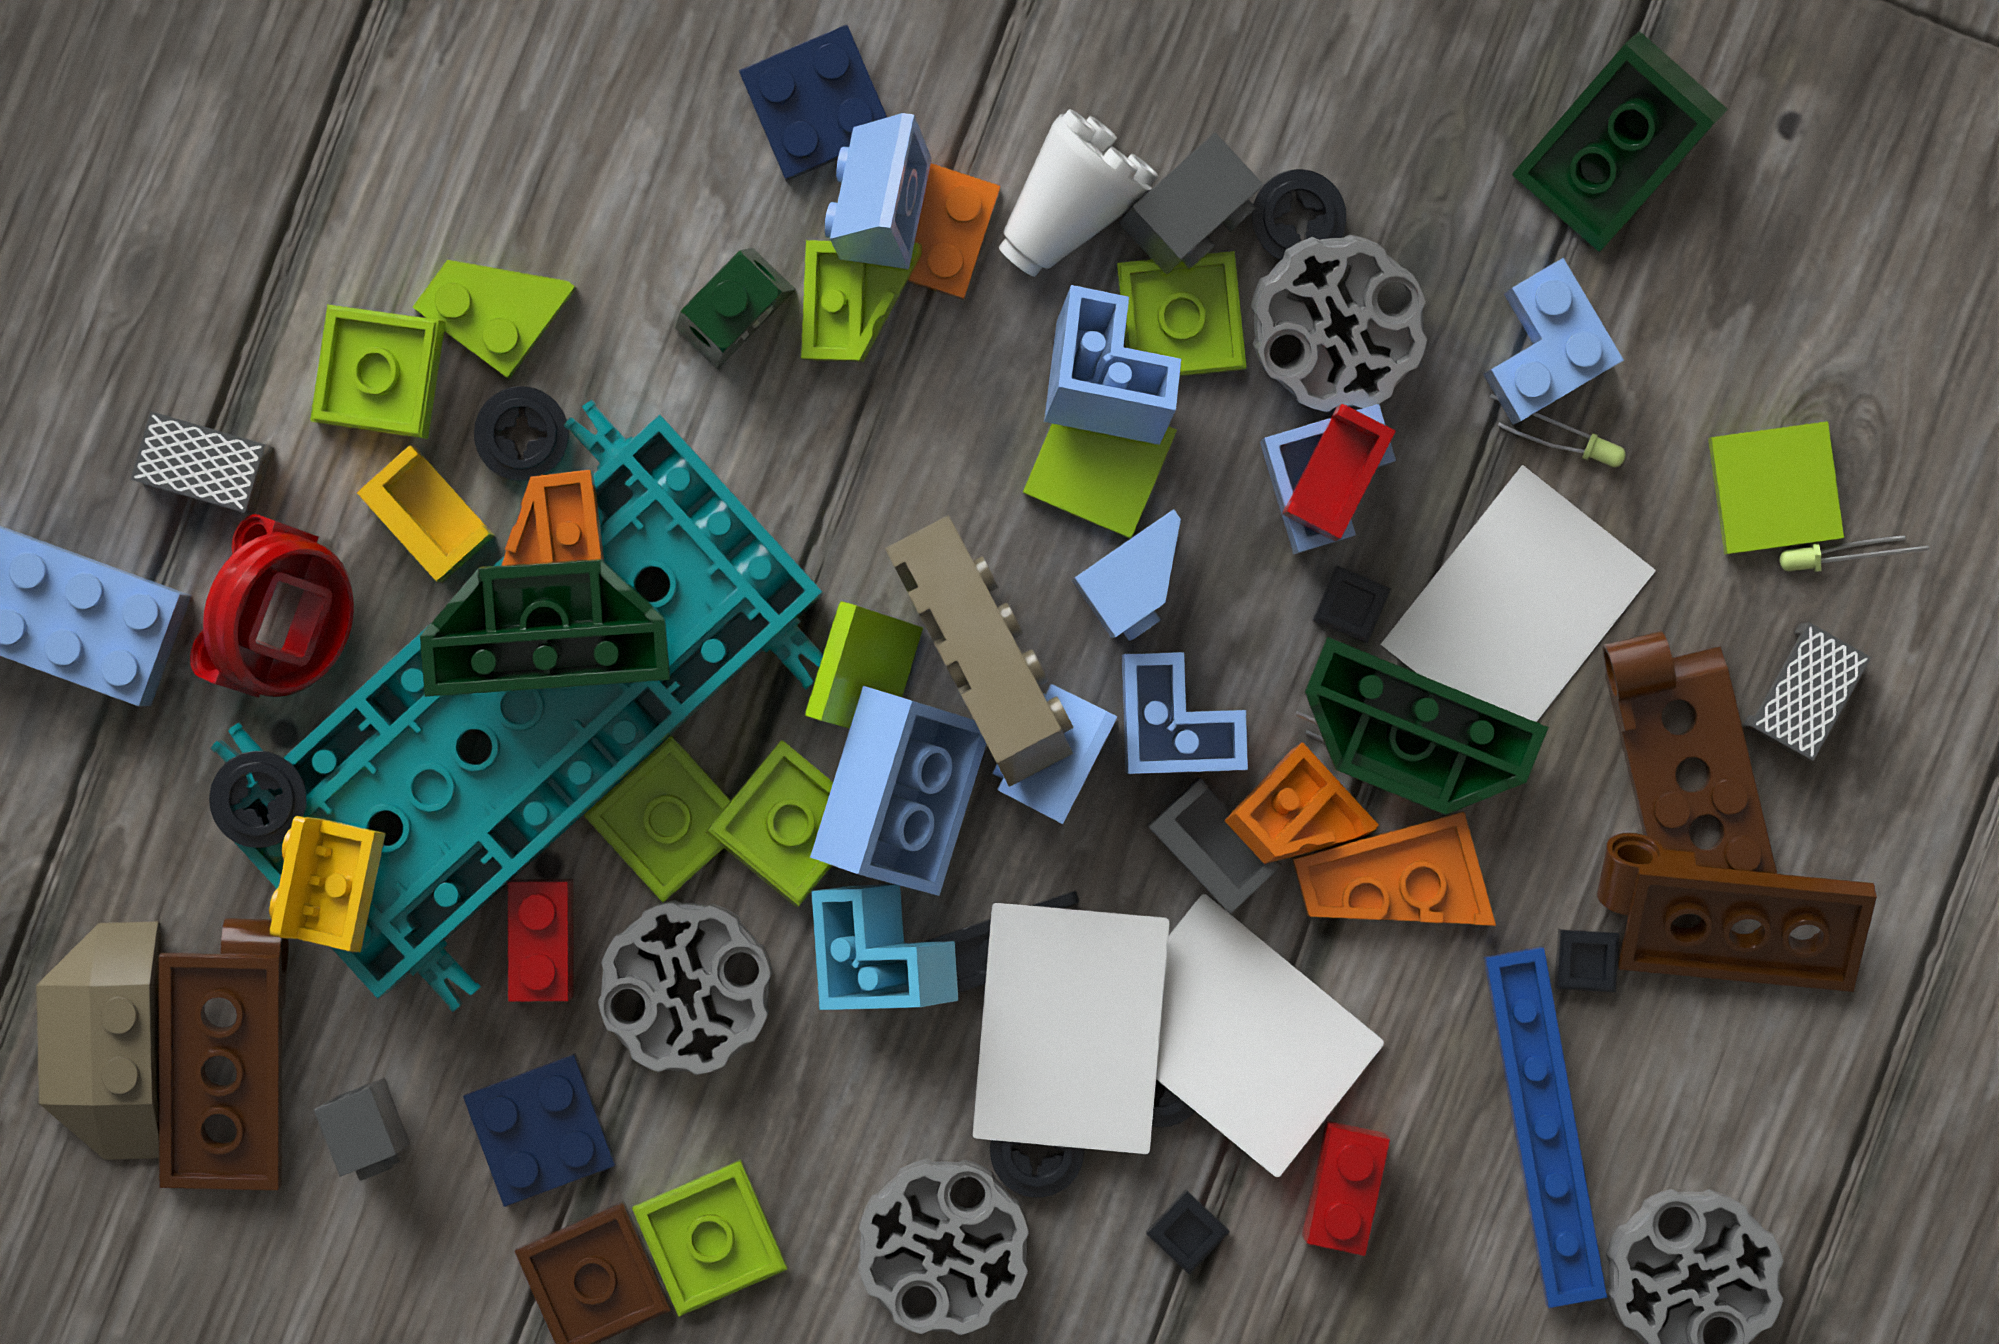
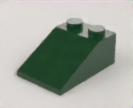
[1512,31,1728,252]

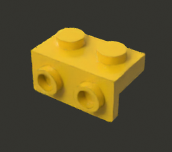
[269,816,386,952]

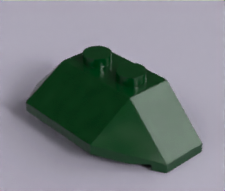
[420,559,670,697]
[1304,637,1549,815]

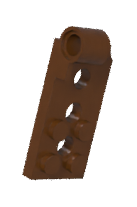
[1603,631,1777,874]
[1597,833,1877,992]
[159,918,289,1191]

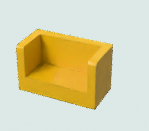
[357,445,495,583]

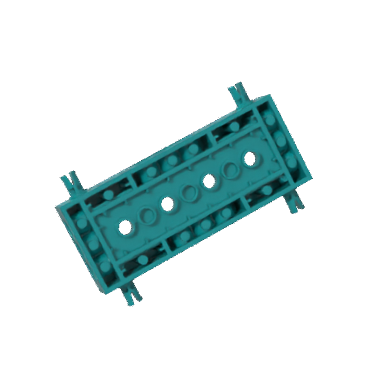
[210,400,825,1013]

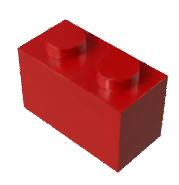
[508,879,574,1002]
[1302,1120,1390,1256]

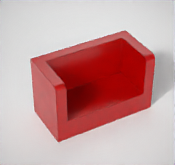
[1282,404,1396,541]

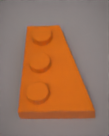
[1292,811,1496,926]

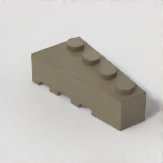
[885,515,1074,787]

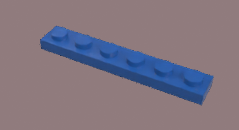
[1483,947,1607,1308]

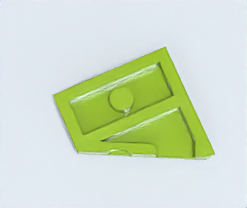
[801,240,922,362]
[412,260,577,379]

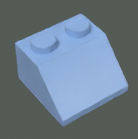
[825,113,932,269]
[1072,509,1181,641]
[992,684,1117,824]

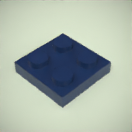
[739,24,887,181]
[463,1053,617,1207]

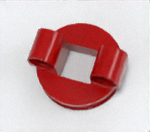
[190,514,354,698]

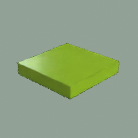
[1117,251,1247,376]
[310,304,446,439]
[1708,421,1844,555]
[1022,423,1177,539]
[805,601,923,729]
[584,736,731,903]
[705,740,833,907]
[632,1159,788,1316]

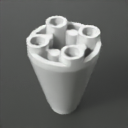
[999,109,1158,277]

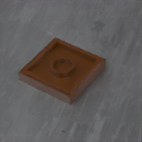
[514,1201,672,1344]

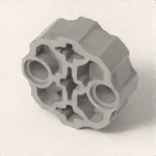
[1250,234,1427,412]
[598,900,773,1075]
[858,1158,1029,1335]
[1606,1189,1784,1344]

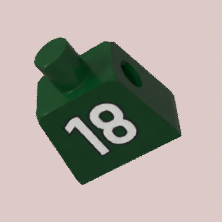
[675,248,796,370]

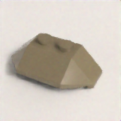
[36,921,161,1160]

